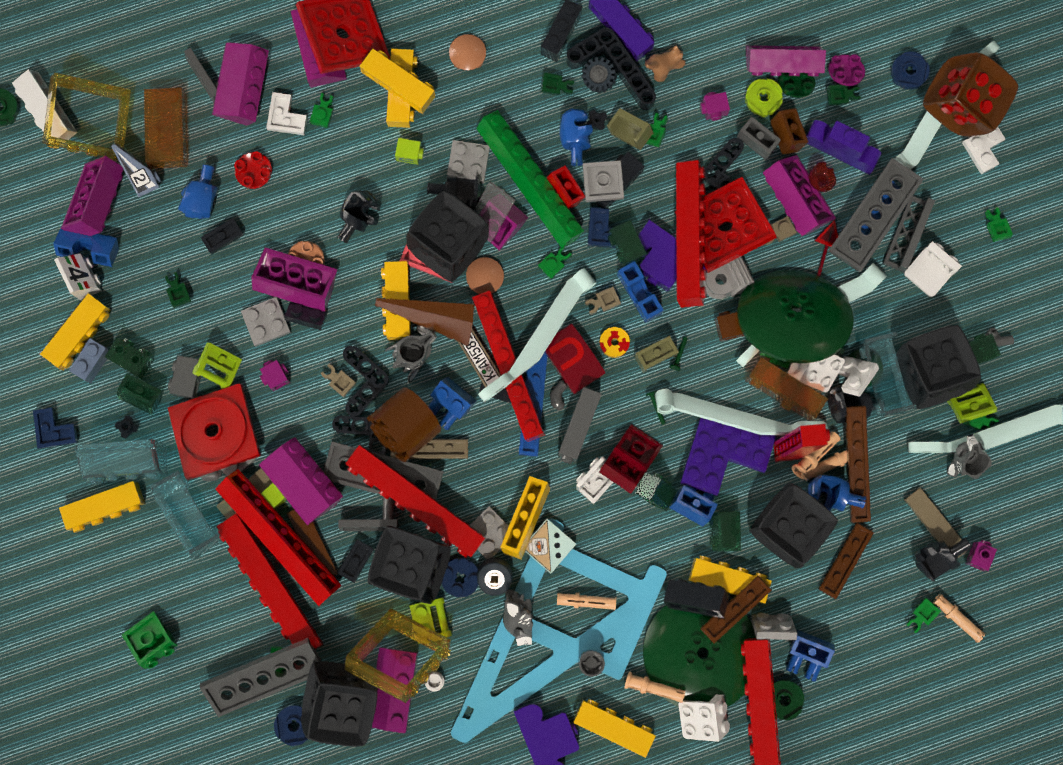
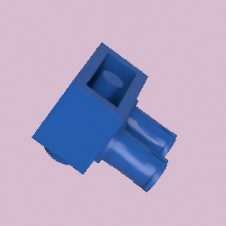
[428,377,477,430]
[669,485,718,527]
[786,630,835,682]

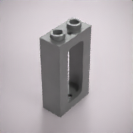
[558,387,602,464]

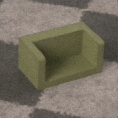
[607,108,653,151]
[634,336,679,373]

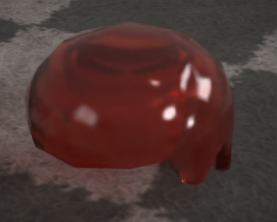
[808,162,836,192]

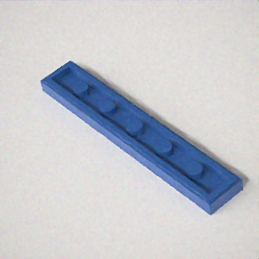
[519,352,547,457]

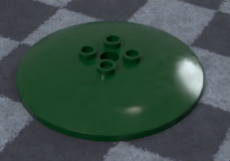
[737,270,854,363]
[643,606,756,707]

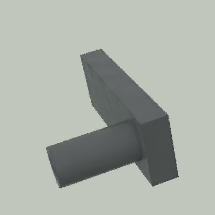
[184,48,218,103]
[338,498,399,531]

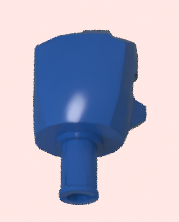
[559,109,593,166]
[178,165,218,219]
[807,475,866,512]

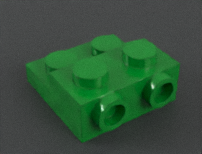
[122,611,178,669]

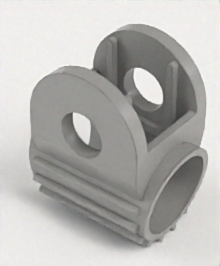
[704,256,754,299]

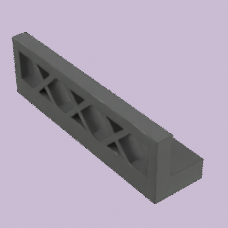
[882,196,935,273]

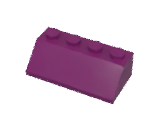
[291,9,347,88]
[212,43,269,126]
[745,45,826,76]
[763,155,836,236]
[61,156,123,236]
[251,248,337,312]
[259,437,343,525]
[372,647,418,733]

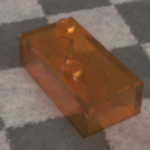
[144,88,188,169]
[745,357,828,421]

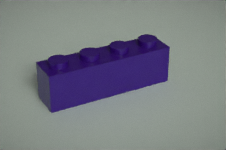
[589,0,655,62]

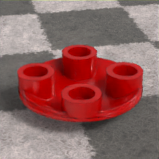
[234,151,272,189]

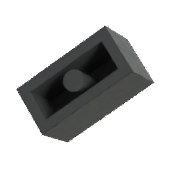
[737,117,781,160]
[168,356,201,399]

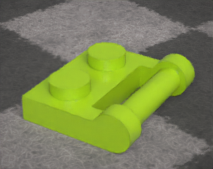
[193,343,242,389]
[947,383,997,424]
[409,597,452,644]

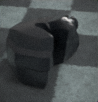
[427,175,483,211]
[337,190,381,243]
[827,386,884,423]
[914,537,973,582]

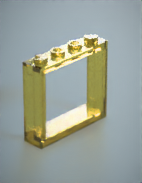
[42,72,131,160]
[345,608,451,703]

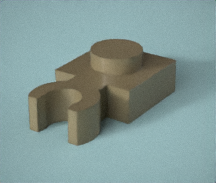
[765,216,797,245]
[585,287,621,315]
[321,364,356,398]

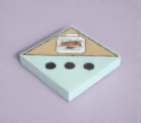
[525,519,576,574]

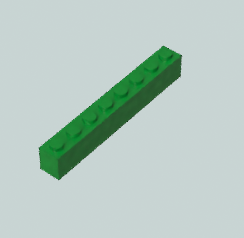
[476,110,584,248]

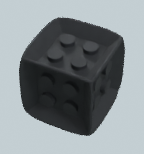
[406,191,489,282]
[895,325,981,409]
[749,483,838,568]
[367,526,451,604]
[301,661,378,747]

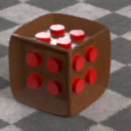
[923,52,1018,137]

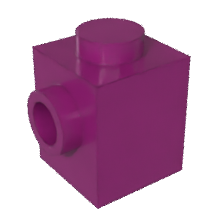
[700,92,730,121]
[260,360,290,392]
[965,540,997,571]

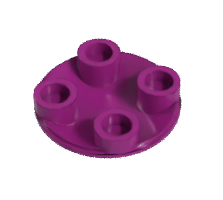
[828,54,865,86]

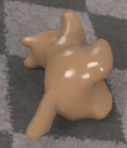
[645,46,685,82]

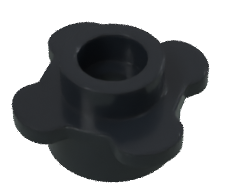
[587,110,607,131]
[115,416,138,439]

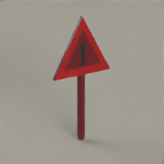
[814,220,838,276]

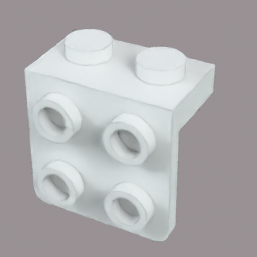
[904,241,962,297]
[788,354,845,392]
[576,456,614,504]
[679,694,730,742]

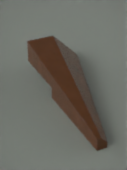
[375,298,474,346]

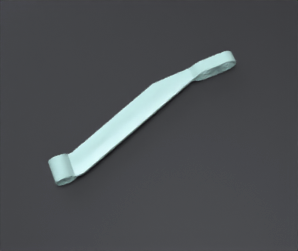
[894,41,1000,170]
[736,263,887,367]
[478,268,597,402]
[655,389,828,435]
[908,405,1063,453]

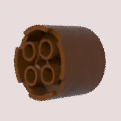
[367,387,441,462]

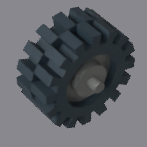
[582,57,617,93]

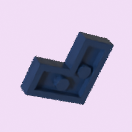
[587,208,627,249]
[33,408,78,449]

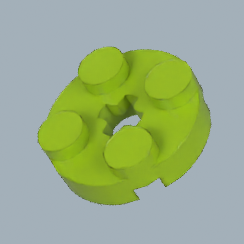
[745,79,783,117]

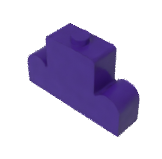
[806,120,882,175]
[637,220,706,291]
[514,703,579,765]

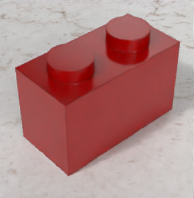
[547,165,585,210]

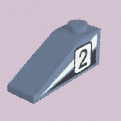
[111,142,161,197]

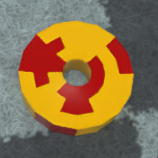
[599,327,630,358]

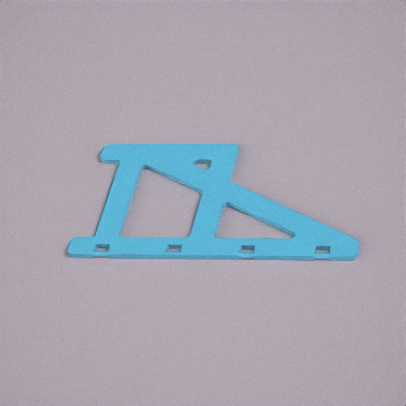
[451,519,667,743]

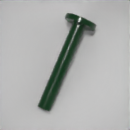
[670,337,688,371]
[646,390,666,425]

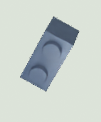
[69,338,112,384]

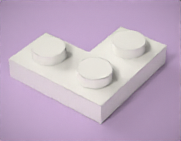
[266,92,308,135]
[962,127,1005,175]
[838,356,879,397]

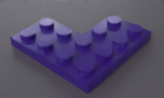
[680,417,776,496]

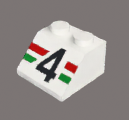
[54,253,102,301]

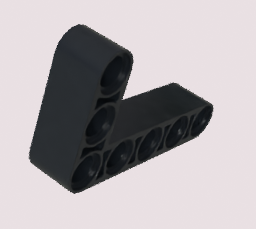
[566,28,656,110]

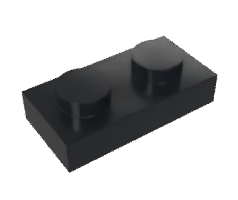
[200,218,244,255]
[285,302,327,330]
[338,539,374,583]

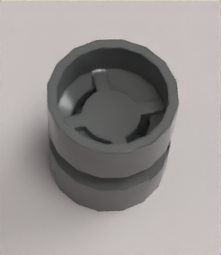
[578,650,605,677]

